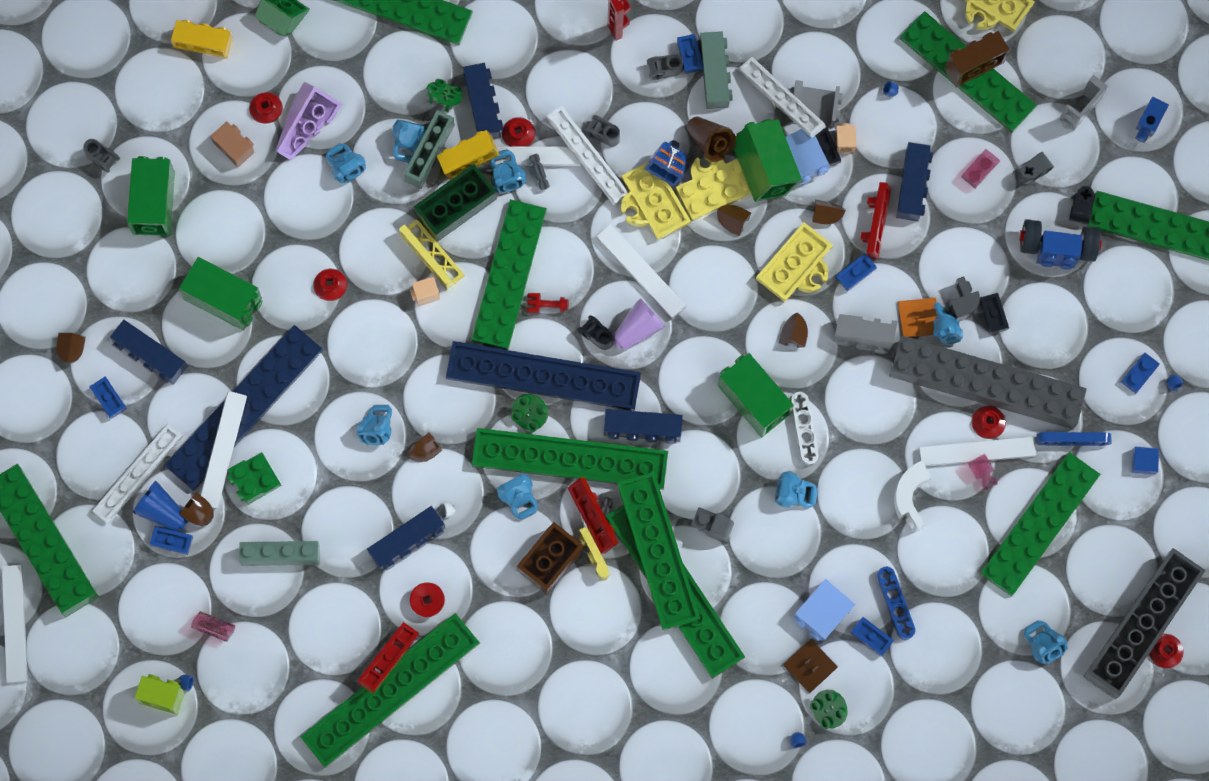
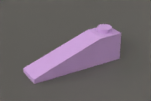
[275,82,342,160]

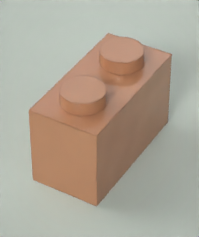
[210,121,255,167]

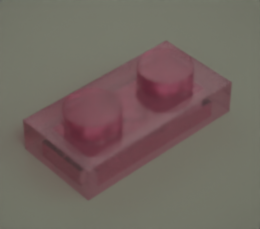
[961,149,1000,189]
[191,611,236,642]

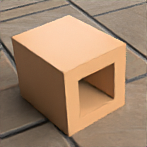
[835,123,857,153]
[410,277,440,306]

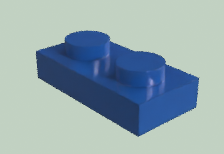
[677,34,703,74]
[835,253,877,292]
[1121,353,1160,394]
[89,376,127,419]
[150,526,193,555]
[851,617,894,657]

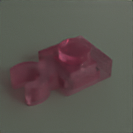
[967,454,998,490]

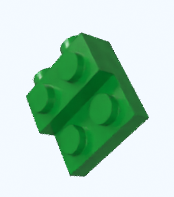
[227,452,282,505]

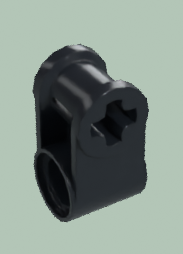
[1069,186,1094,225]
[577,315,613,350]

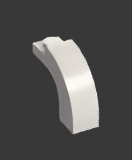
[894,460,931,532]

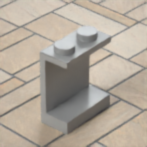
[1059,75,1108,131]
[789,80,843,128]

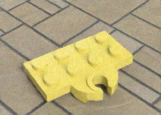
[963,0,1035,32]
[675,155,751,221]
[621,162,691,240]
[756,222,833,302]

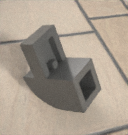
[948,276,980,322]
[691,507,734,544]

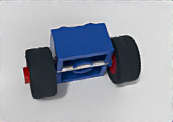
[1019,219,1102,270]

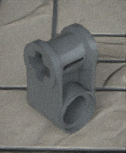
[647,54,683,80]
[584,115,620,147]
[83,139,120,173]
[1017,152,1054,185]

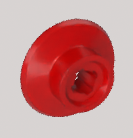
[249,92,283,124]
[502,117,535,147]
[313,268,347,301]
[972,406,1006,439]
[410,582,445,617]
[1149,634,1184,668]

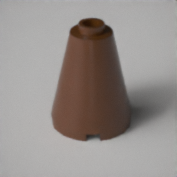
[687,116,736,162]

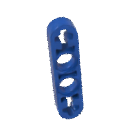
[1037,432,1112,446]
[877,566,915,640]

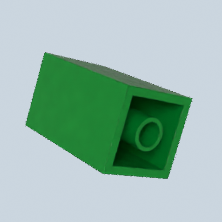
[734,119,802,202]
[127,156,175,236]
[179,257,263,331]
[718,353,794,438]

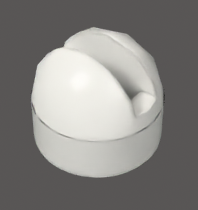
[439,502,456,518]

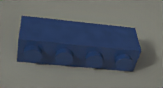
[463,62,504,139]
[896,142,933,222]
[110,319,188,384]
[604,409,683,444]
[367,505,445,571]

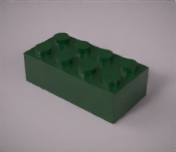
[413,164,497,242]

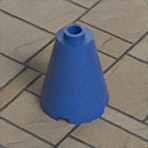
[132,481,188,531]

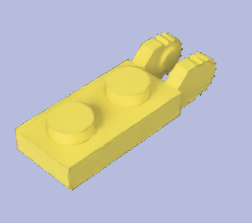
[578,527,610,580]

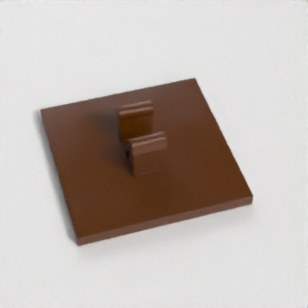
[783,639,838,694]

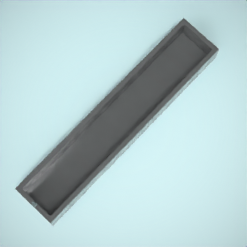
[889,335,1087,430]

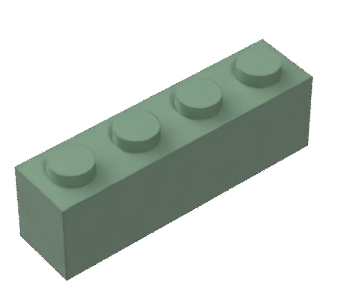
[700,31,733,109]
[404,110,455,189]
[239,541,320,566]

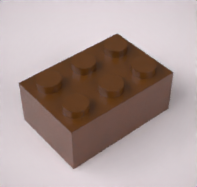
[945,31,1010,88]
[516,521,584,595]

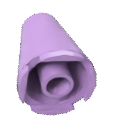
[613,298,665,350]

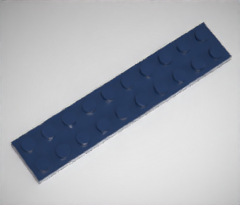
[164,325,323,491]
[446,341,641,411]

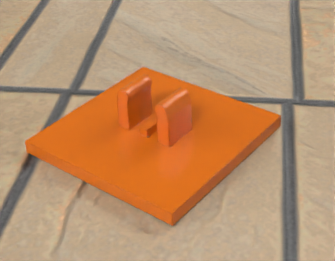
[898,298,937,338]

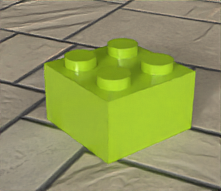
[134,674,185,715]

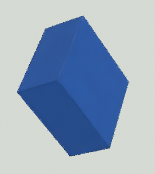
[1132,447,1159,475]

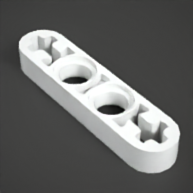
[791,392,819,466]

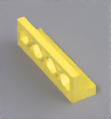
[399,220,465,290]

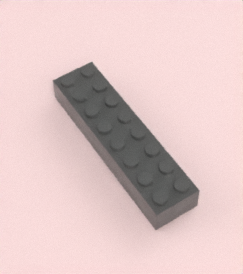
[1083,548,1206,700]

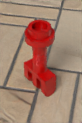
[526,293,569,314]

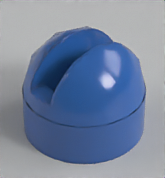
[883,81,899,97]
[1167,374,1184,391]
[178,675,194,691]
[790,732,807,748]

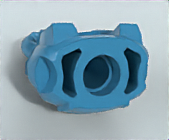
[392,119,427,163]
[326,143,366,183]
[490,149,526,193]
[933,302,963,345]
[356,405,392,445]
[775,471,818,508]
[497,473,538,520]
[1024,620,1068,664]

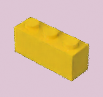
[171,20,233,58]
[437,130,500,180]

